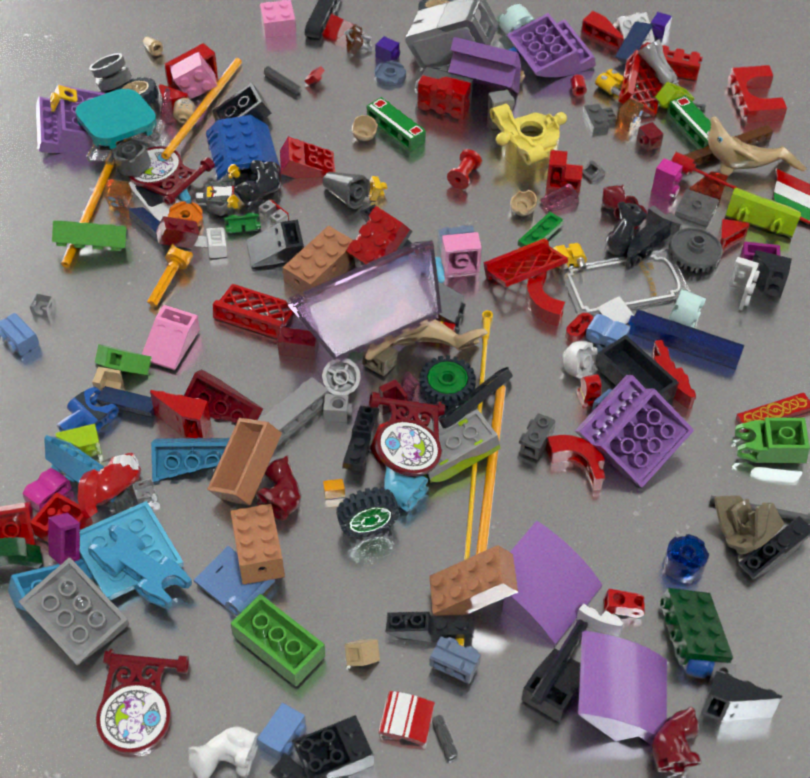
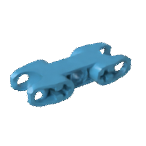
[88,525,192,609]

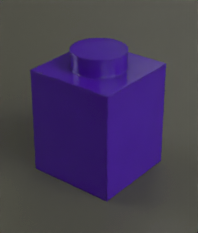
[651,12,672,39]
[375,36,400,62]

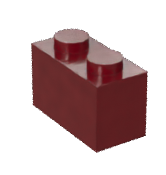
[156,216,199,249]
[277,327,319,360]

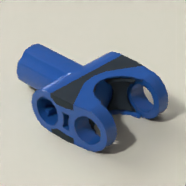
[57,387,119,432]

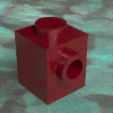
[637,122,664,151]

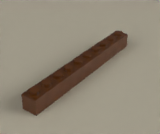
[684,125,773,166]

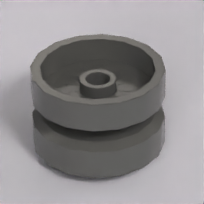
[89,53,132,91]

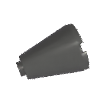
[323,172,371,209]

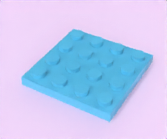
[80,501,184,600]

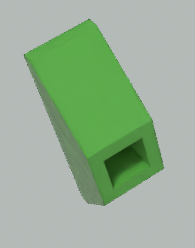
[95,344,152,375]

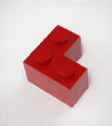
[546,150,583,192]
[30,492,93,542]

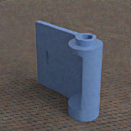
[194,546,275,616]

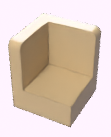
[92,367,123,391]
[344,639,380,666]

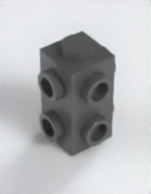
[519,413,556,460]

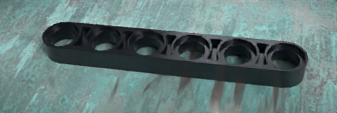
[438,367,513,429]

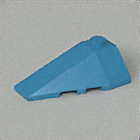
[8,559,93,611]

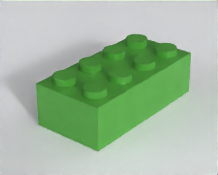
[230,594,326,687]

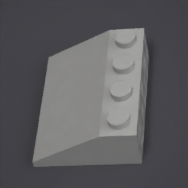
[19,557,129,665]

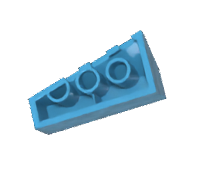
[44,435,117,502]
[151,438,230,482]

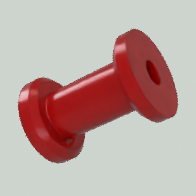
[447,149,482,189]

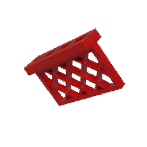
[618,50,662,117]
[483,238,568,287]
[213,284,298,339]

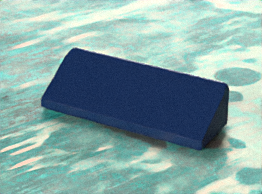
[615,21,653,64]
[128,207,164,245]
[96,386,155,417]

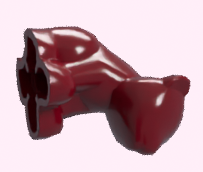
[601,185,648,229]
[256,455,301,521]
[652,706,702,773]

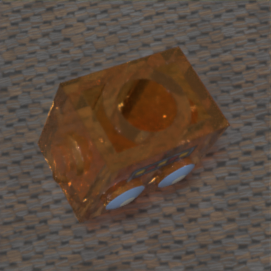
[616,98,644,132]
[103,179,133,209]

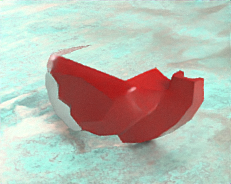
[78,452,141,519]

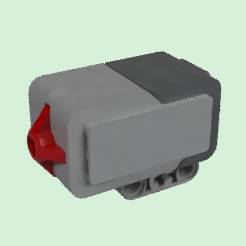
[405,0,503,69]

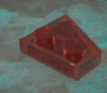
[689,171,728,203]

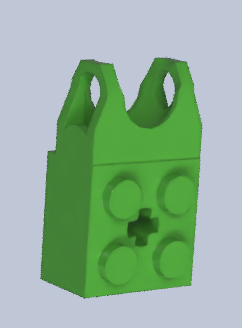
[735,418,810,463]

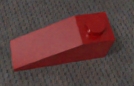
[581,11,624,50]

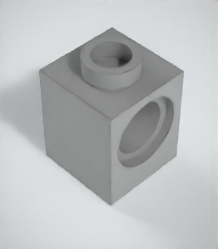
[323,394,352,422]

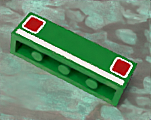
[667,95,711,149]
[367,97,426,152]

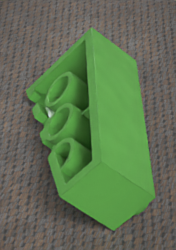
[52,220,127,251]

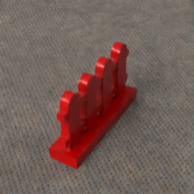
[640,42,703,81]

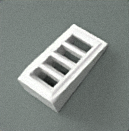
[206,227,227,258]

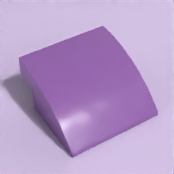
[507,13,596,77]
[448,37,521,93]
[36,85,106,153]
[575,375,694,488]
[502,521,602,646]
[578,631,667,745]

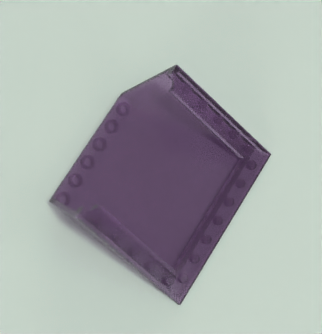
[285,240,442,361]

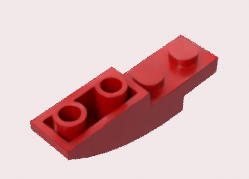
[652,340,696,409]

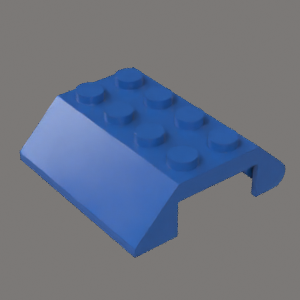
[206,115,281,180]

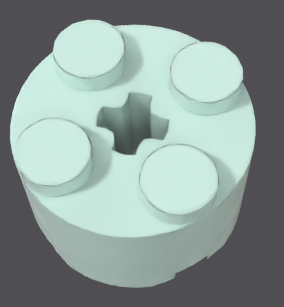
[499,4,535,35]
[668,289,706,332]

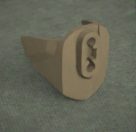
[714,495,784,554]

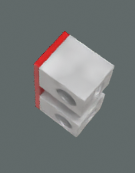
[259,199,289,226]

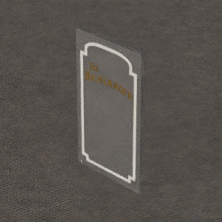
[559,249,690,316]

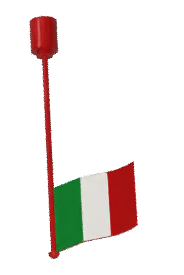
[671,151,810,225]

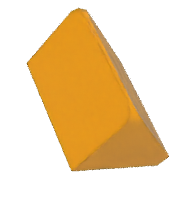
[323,479,345,499]

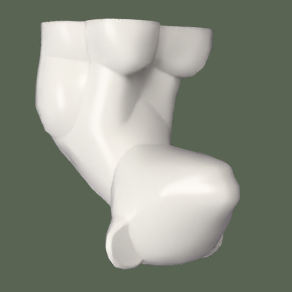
[188,726,258,778]

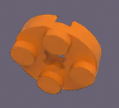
[168,201,203,227]

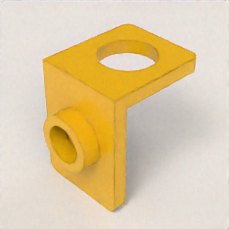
[50,85,78,112]

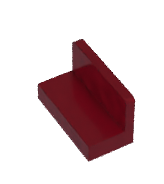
[379,379,408,417]

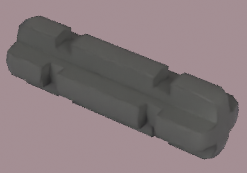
[432,715,458,759]

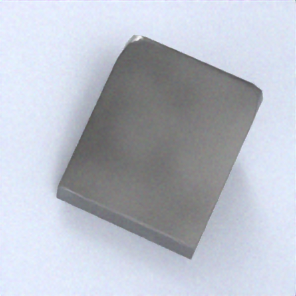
[582,159,606,182]

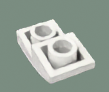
[576,604,624,636]

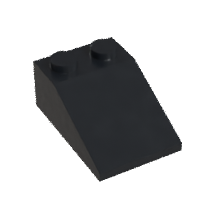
[212,82,272,121]

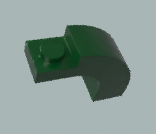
[0,537,42,568]

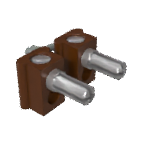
[345,24,373,55]

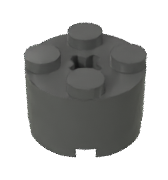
[112,137,151,178]

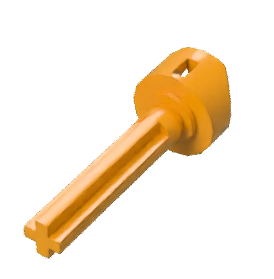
[147,244,193,307]

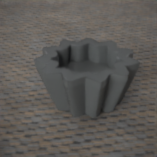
[105,489,134,513]

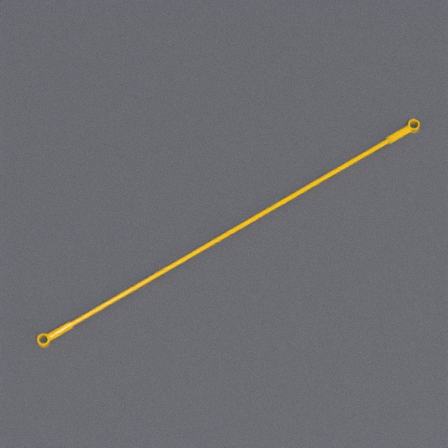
[456,310,493,647]

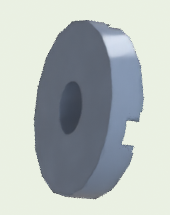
[374,61,406,86]

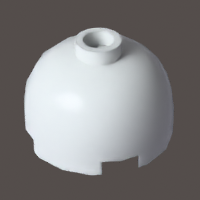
[562,341,598,379]
[322,357,361,395]

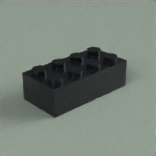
[595,335,679,401]

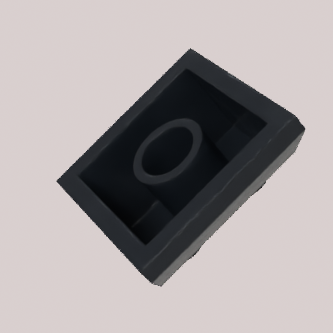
[752,250,792,298]

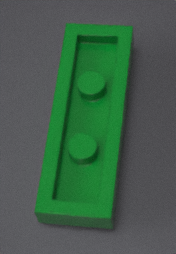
[518,212,564,247]

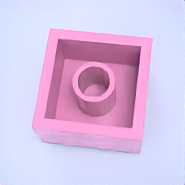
[260,0,296,38]
[170,52,218,100]
[441,232,482,276]

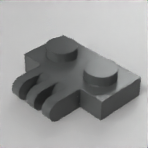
[583,104,617,132]

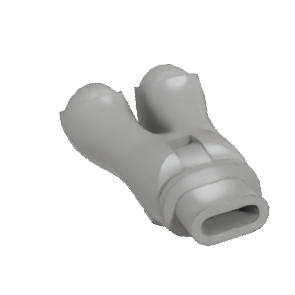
[638,39,679,86]

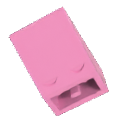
[142,305,200,370]

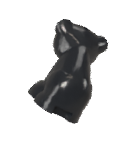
[234,160,282,210]
[604,202,647,259]

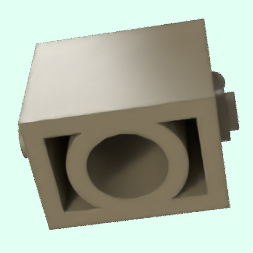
[362,345,398,376]

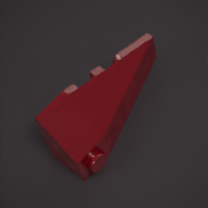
[184,369,263,423]

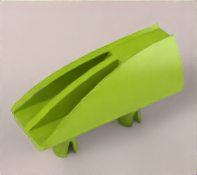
[725,188,801,238]

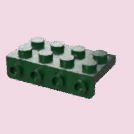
[660,588,734,666]

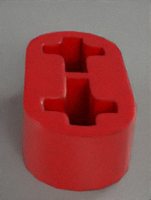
[565,313,594,342]

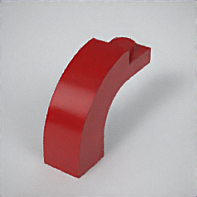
[526,271,565,326]
[546,435,605,490]

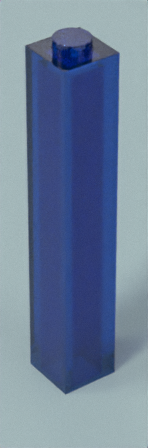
[628,309,745,370]

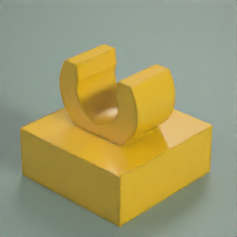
[369,176,388,201]

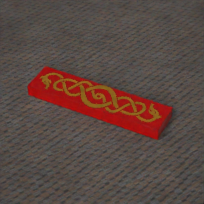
[736,392,810,432]

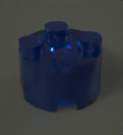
[663,534,709,585]

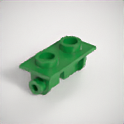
[224,213,261,234]

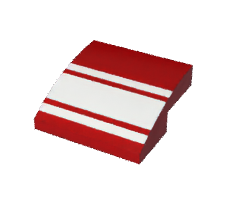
[378,691,435,746]

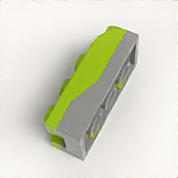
[425,409,501,483]

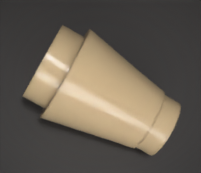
[143,36,163,56]

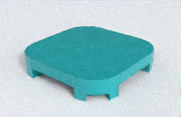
[76,89,157,149]

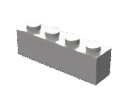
[258,377,328,443]

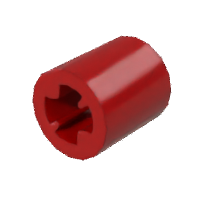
[570,75,587,96]

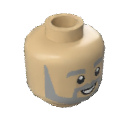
[173,98,195,124]

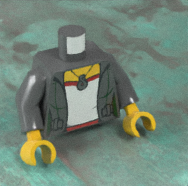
[196,164,240,216]

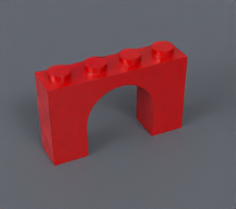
[728,65,787,123]

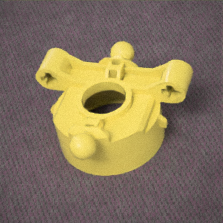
[489,104,567,170]

